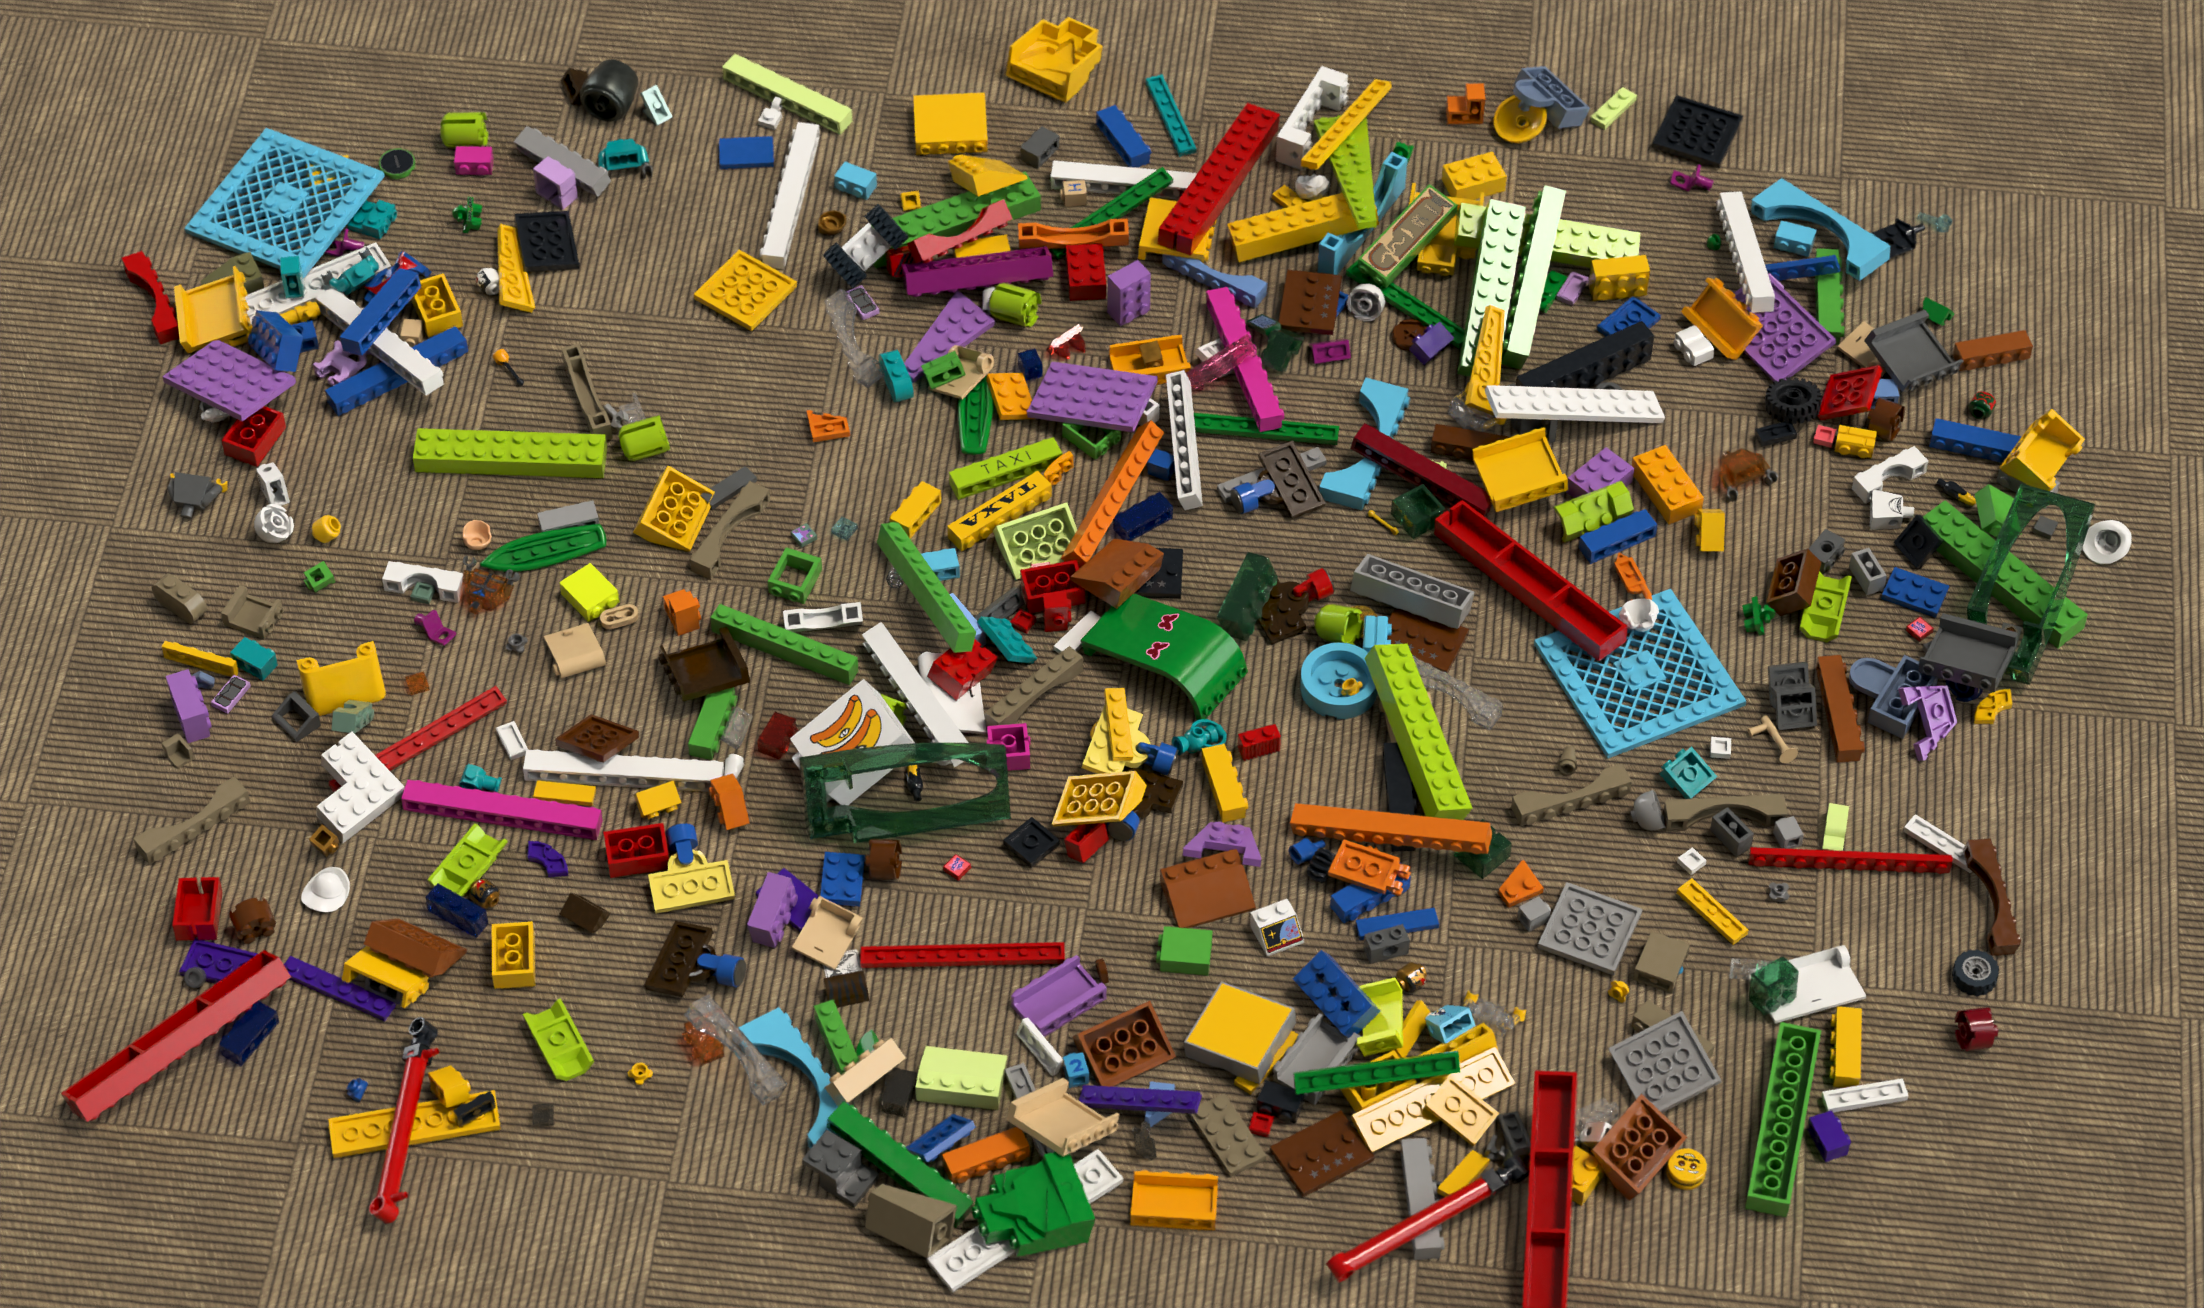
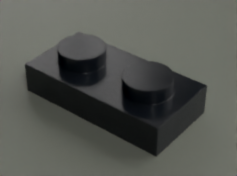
[1755,421,1797,447]
[453,1091,496,1128]

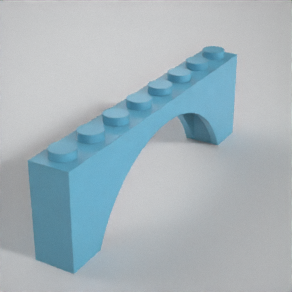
[1317,152,1407,275]
[1751,178,1890,281]
[1319,378,1410,510]
[736,1007,849,1149]

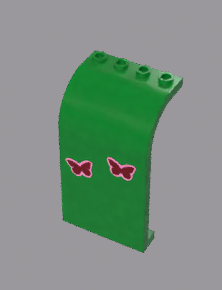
[1080,593,1248,720]

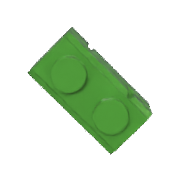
[921,351,966,390]

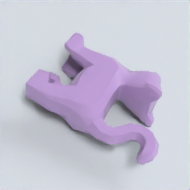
[313,340,375,386]

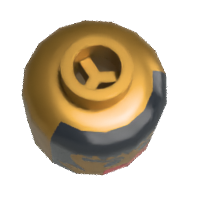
[470,879,500,909]
[1396,962,1427,992]

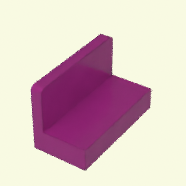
[1309,339,1351,364]

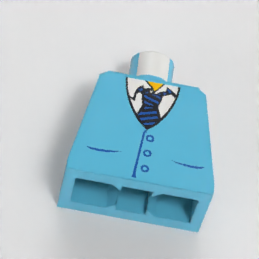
[1425,1005,1475,1044]

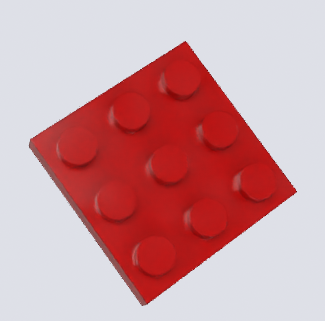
[1817,365,1882,420]

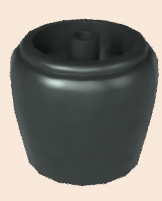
[580,59,639,122]

